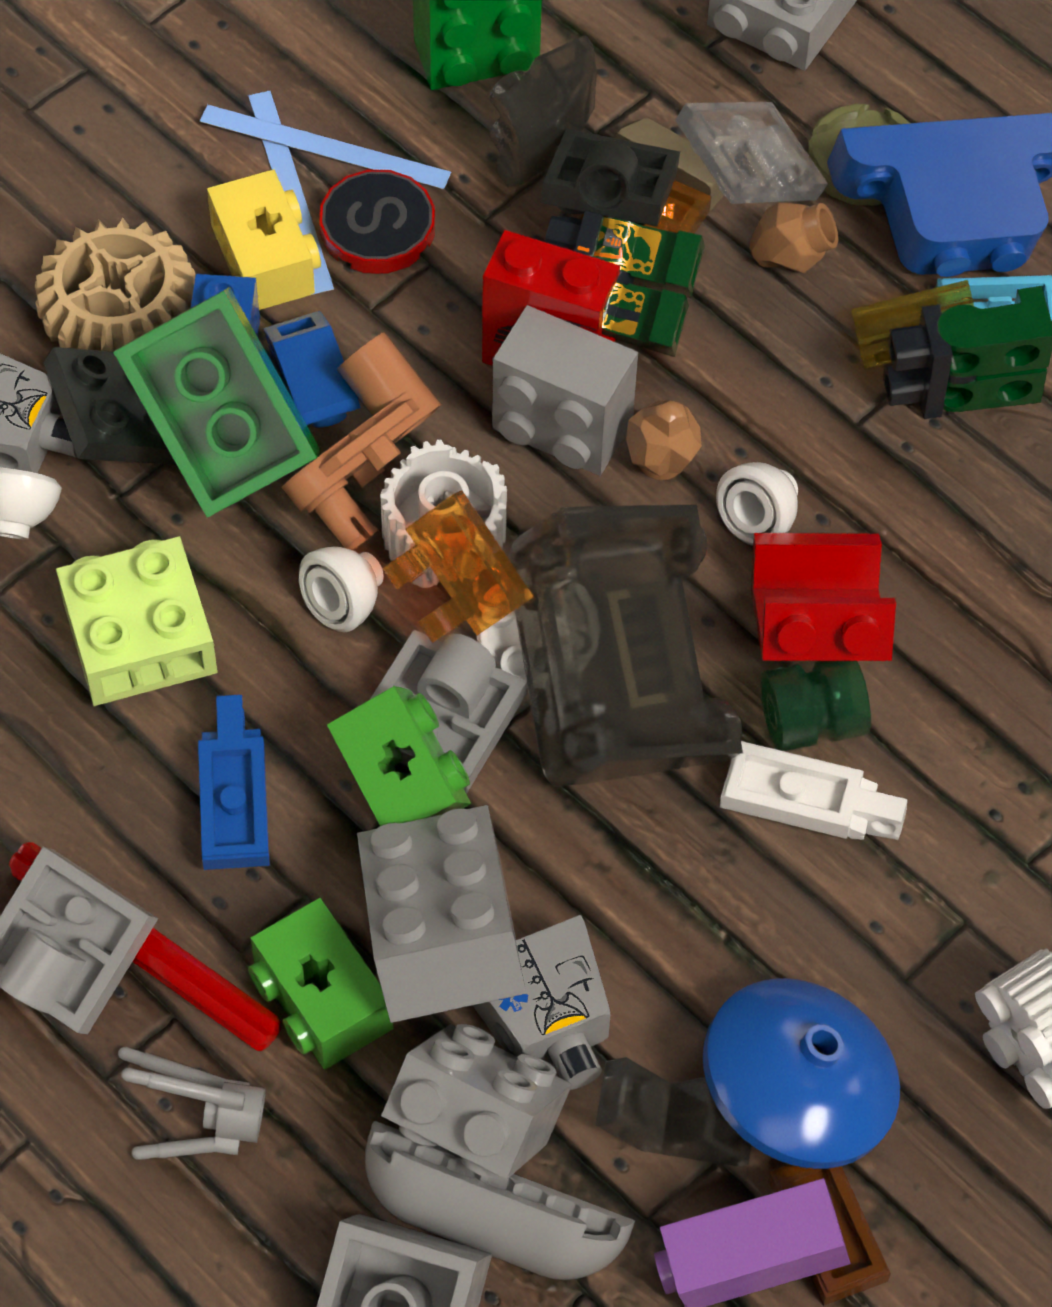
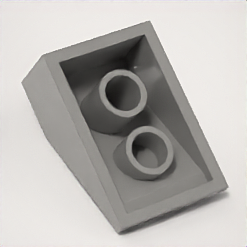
[317,1214,492,1307]

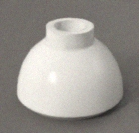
[716,462,798,546]
[0,467,62,540]
[299,547,384,632]

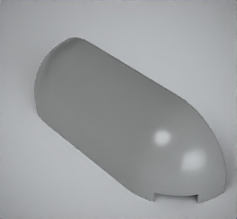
[365,1121,635,1280]

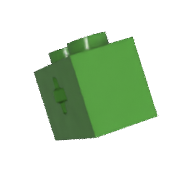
[327,686,471,826]
[248,898,393,1070]

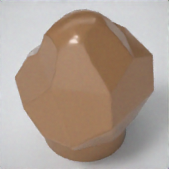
[750,203,838,273]
[626,400,702,480]

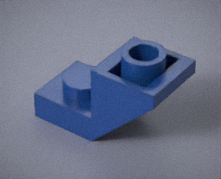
[263,311,361,428]

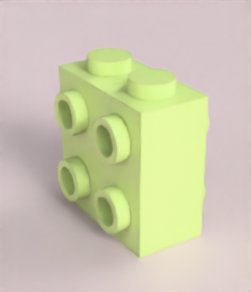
[56,536,218,706]

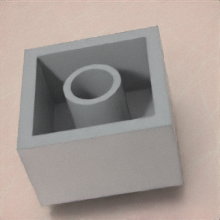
[492,305,638,476]

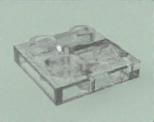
[675,102,828,204]

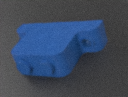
[827,113,1052,277]

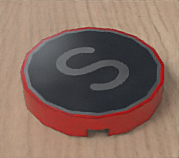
[319,169,435,274]

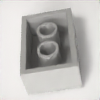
[357,805,526,1023]

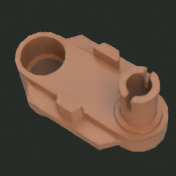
[282,332,442,551]

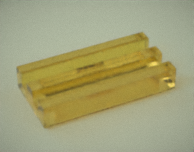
[851,280,974,369]

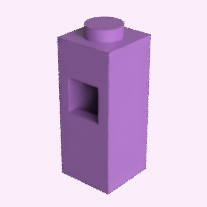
[654,1178,851,1307]

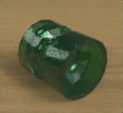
[760,661,871,752]

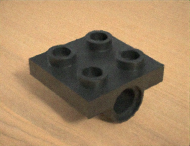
[540,129,681,226]
[43,347,177,465]

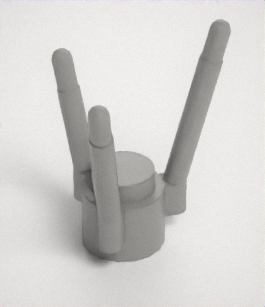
[118,1047,266,1160]

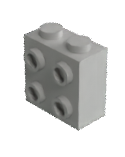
[707,0,857,71]
[381,1024,572,1180]

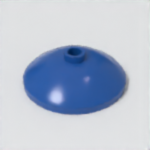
[703,978,900,1169]

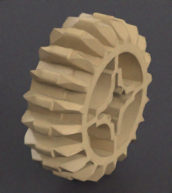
[35,217,196,352]

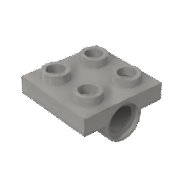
[371,630,527,794]
[0,846,159,1035]

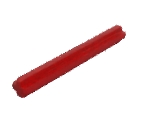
[9,842,281,1051]

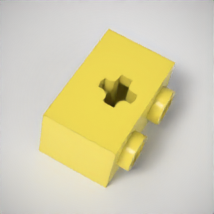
[207,169,321,310]

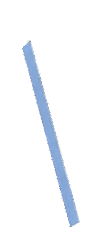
[248,91,334,295]
[200,104,451,189]

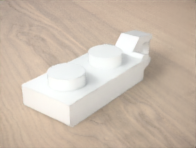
[720,741,907,840]

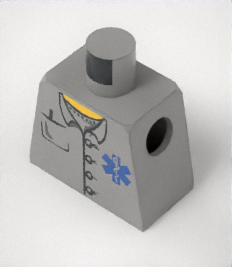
[0,354,77,473]
[472,915,611,1090]

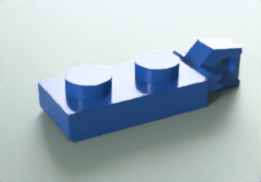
[198,695,270,870]

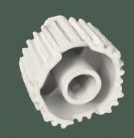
[380,440,507,588]
[975,948,1052,1109]

